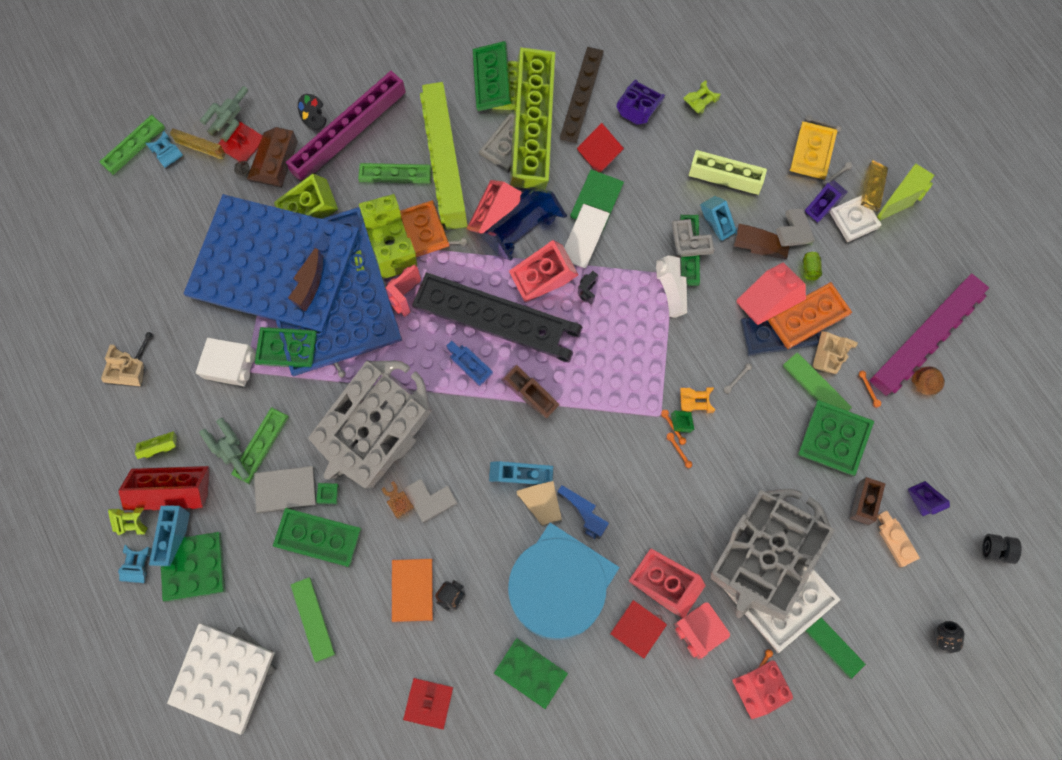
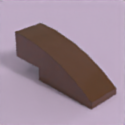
[733,224,789,259]
[288,248,323,311]
[501,365,560,418]

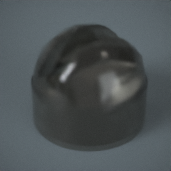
[234,161,250,176]

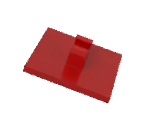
[216,120,263,164]
[577,123,624,173]
[610,600,667,659]
[403,678,454,730]

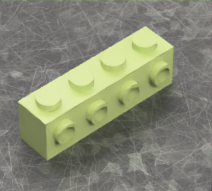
[689,150,767,195]

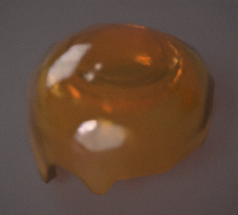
[912,366,945,396]

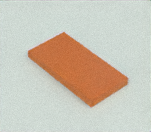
[768,282,852,350]

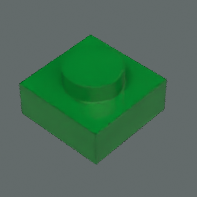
[671,410,695,433]
[316,483,339,504]

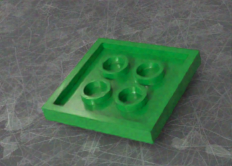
[797,400,874,476]
[161,532,225,602]

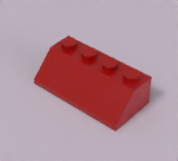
[118,466,209,511]

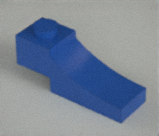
[557,485,609,540]

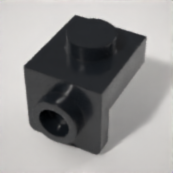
[578,271,598,304]

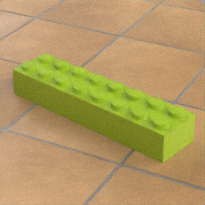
[510,47,555,191]
[420,82,468,230]

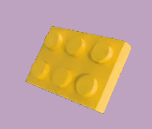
[789,121,837,180]

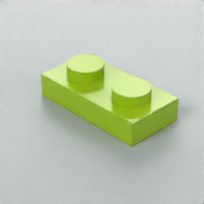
[134,431,177,459]

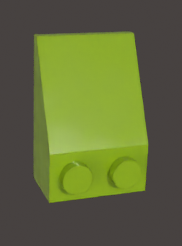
[877,163,935,221]
[274,174,338,219]

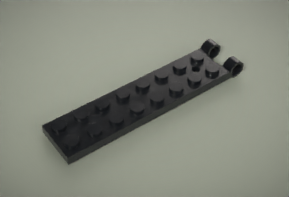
[412,272,583,363]

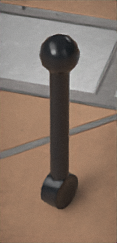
[135,332,153,360]

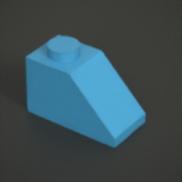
[700,196,736,241]

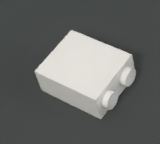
[196,338,256,387]

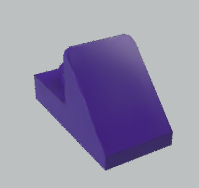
[908,481,950,516]

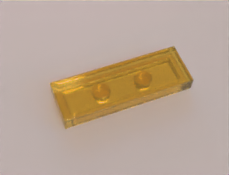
[170,128,225,159]
[860,160,888,212]

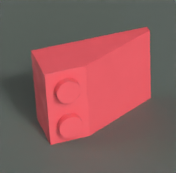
[466,180,522,234]
[509,240,579,302]
[736,262,806,325]
[629,549,706,618]

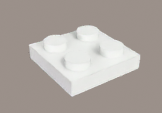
[829,195,881,242]

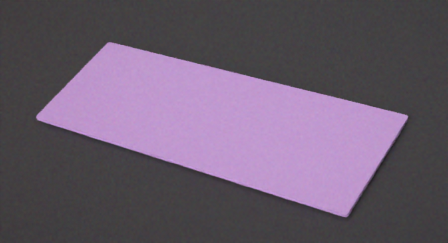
[250,250,669,417]

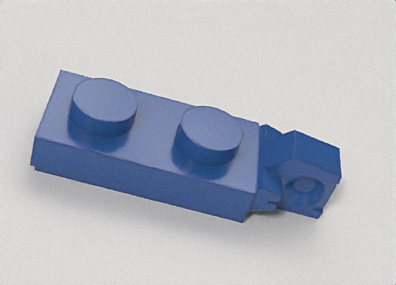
[446,341,493,386]

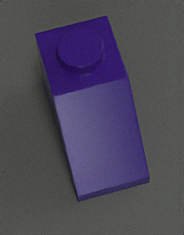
[805,180,848,222]

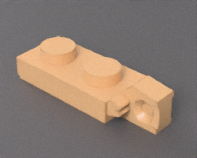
[877,511,920,568]

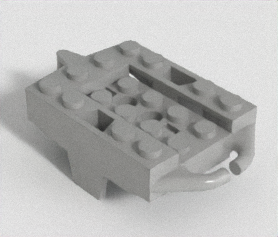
[308,360,433,489]
[711,489,835,622]

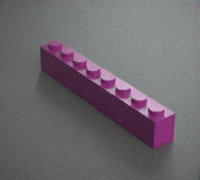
[286,71,406,182]
[869,273,989,396]

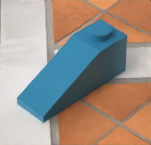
[489,461,553,485]
[149,506,190,566]

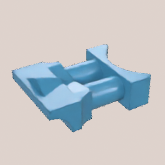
[146,131,183,168]
[118,545,152,583]

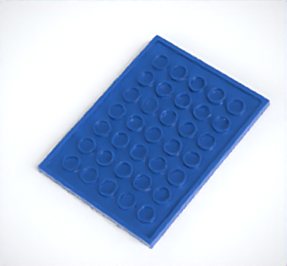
[183,194,360,333]
[275,207,403,377]

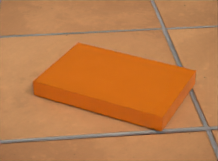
[400,200,449,257]
[392,559,433,622]

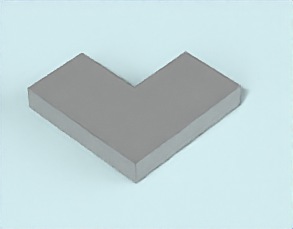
[776,208,815,246]
[672,219,714,257]
[404,479,458,523]

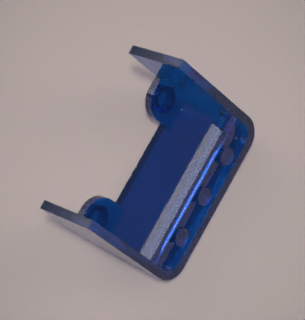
[479,188,567,261]

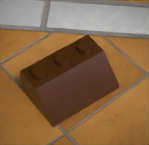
[247,127,298,188]

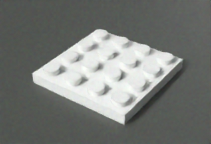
[724,541,841,653]
[167,623,275,735]

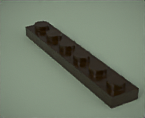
[560,47,604,143]

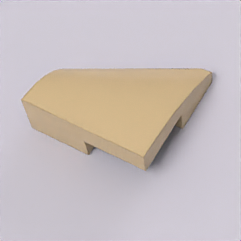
[812,331,858,374]
[101,344,144,386]
[516,481,562,526]

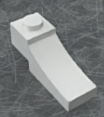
[656,255,687,318]

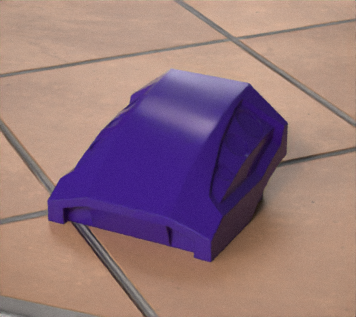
[616,79,665,124]

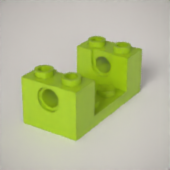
[359,194,418,279]

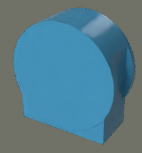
[508,523,620,640]

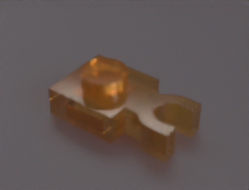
[381,481,414,519]

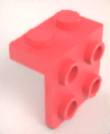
[385,265,421,317]
[674,602,730,659]
[732,660,793,720]

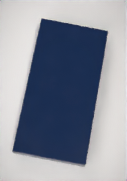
[740,317,821,356]

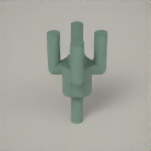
[200,86,249,142]
[199,418,250,480]

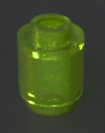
[802,252,822,281]

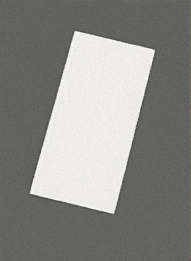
[564,204,610,269]

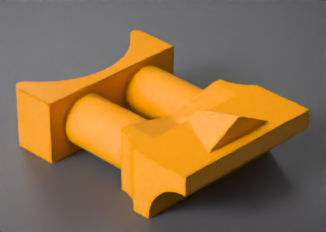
[680,387,716,413]

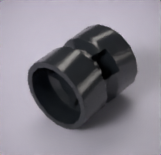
[982,534,1022,564]

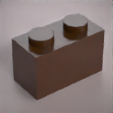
[849,477,886,525]

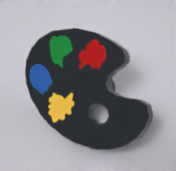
[298,93,327,129]

